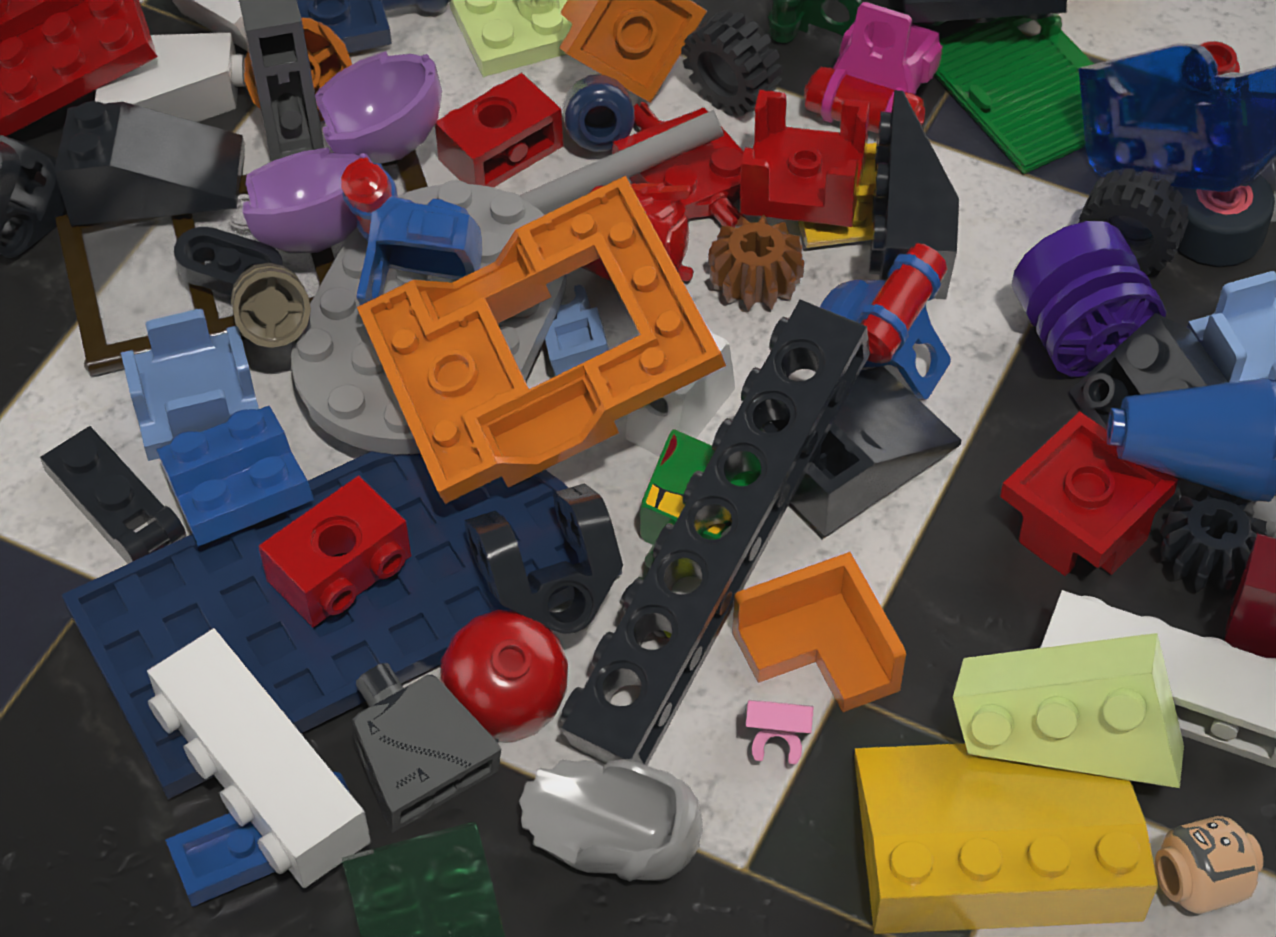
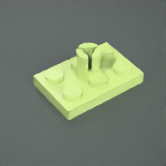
[449,0,572,77]

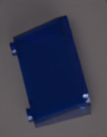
[1078,43,1276,192]

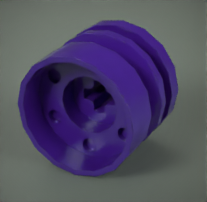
[1011,221,1167,376]

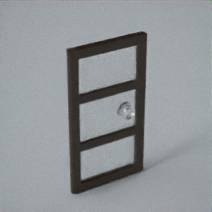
[55,150,428,376]

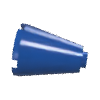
[1107,378,1276,502]

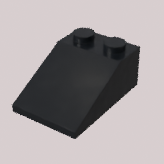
[54,101,245,226]

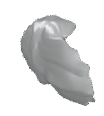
[519,759,703,882]

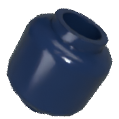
[563,75,635,152]

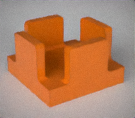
[559,0,707,103]

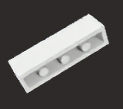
[1041,590,1276,768]
[147,629,371,888]

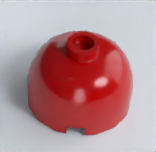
[439,610,568,743]

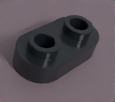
[174,226,283,296]

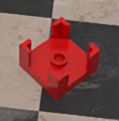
[740,90,870,227]

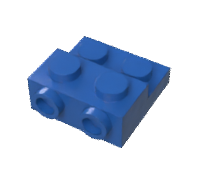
[156,405,314,546]

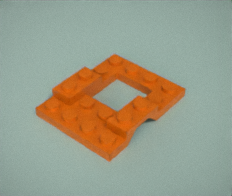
[357,175,726,504]

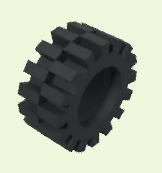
[681,10,783,116]

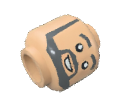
[1155,816,1263,914]

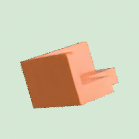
[732,552,906,712]

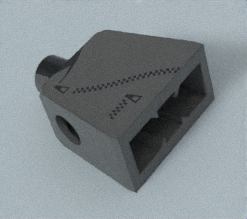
[352,663,502,833]

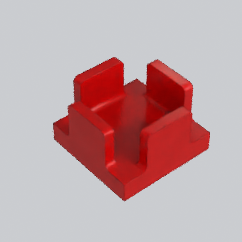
[1000,411,1178,576]

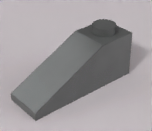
[239,0,324,162]

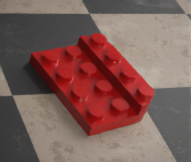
[0,0,158,136]

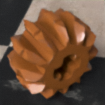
[708,214,805,312]

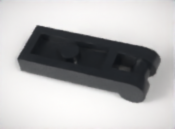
[40,426,186,564]

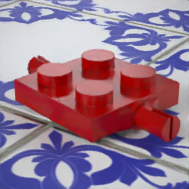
[612,102,748,227]

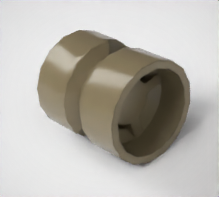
[231,263,311,348]

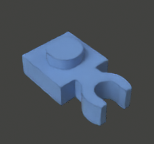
[545,284,609,376]

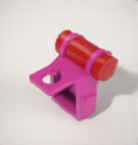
[804,2,942,134]

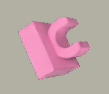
[746,700,814,764]

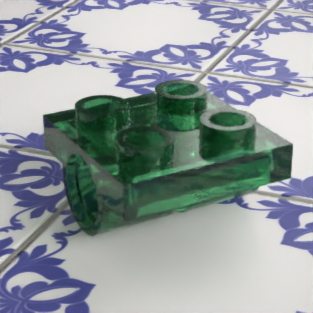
[342,821,505,937]

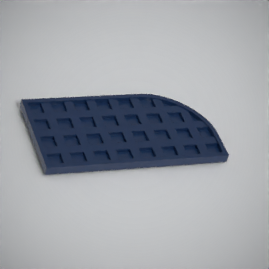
[62,451,622,799]

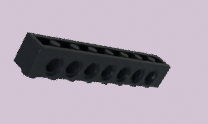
[561,299,870,765]

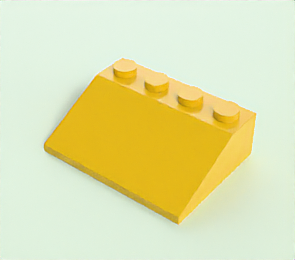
[854,743,1158,934]

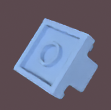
[1187,271,1276,383]

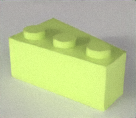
[953,633,1184,788]

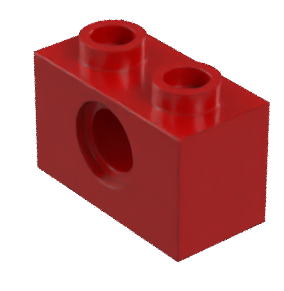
[435,72,563,188]
[258,475,411,627]

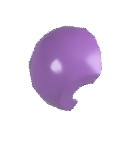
[315,51,442,164]
[242,147,372,254]

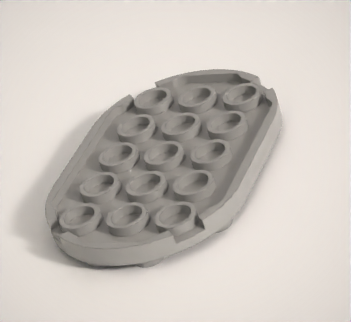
[291,180,567,454]

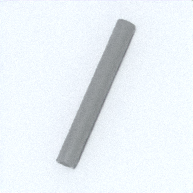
[519,110,725,215]

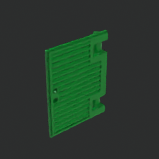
[933,13,1143,174]

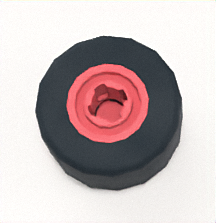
[1173,158,1275,267]

